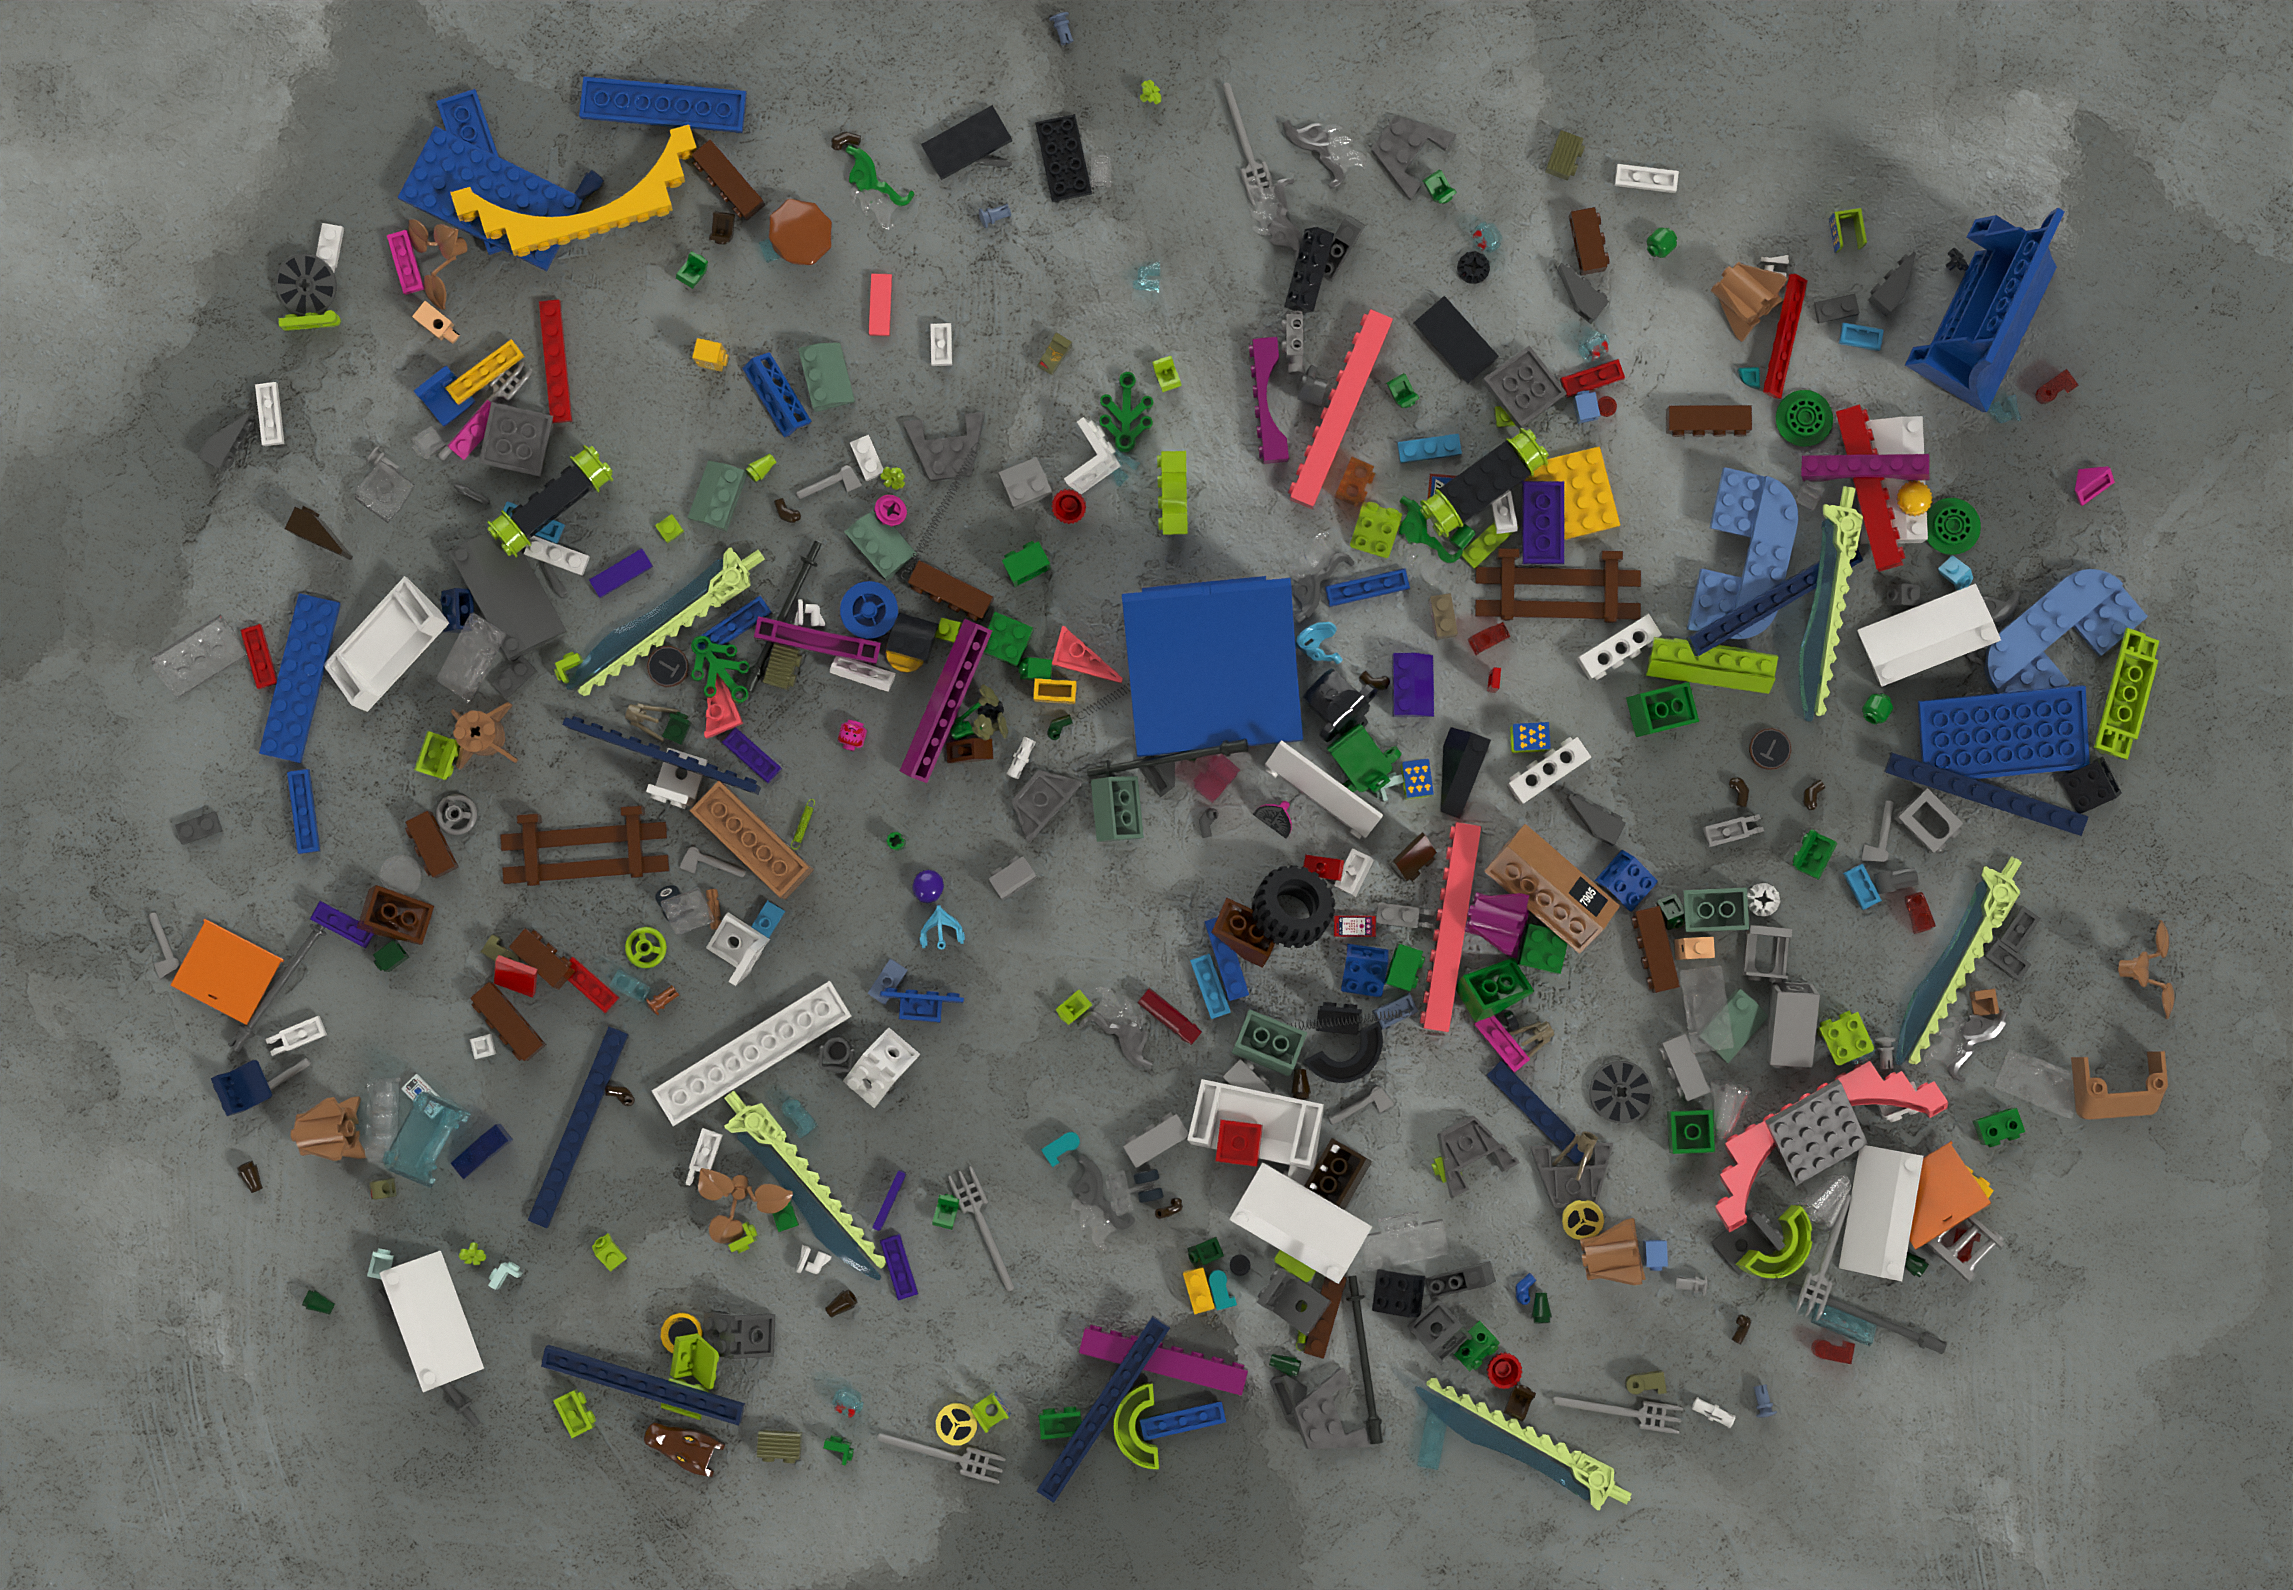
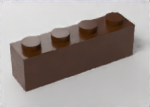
[692,139,765,221]
[1666,405,1752,437]
[908,560,994,622]
[1631,906,1680,993]
[470,982,547,1061]

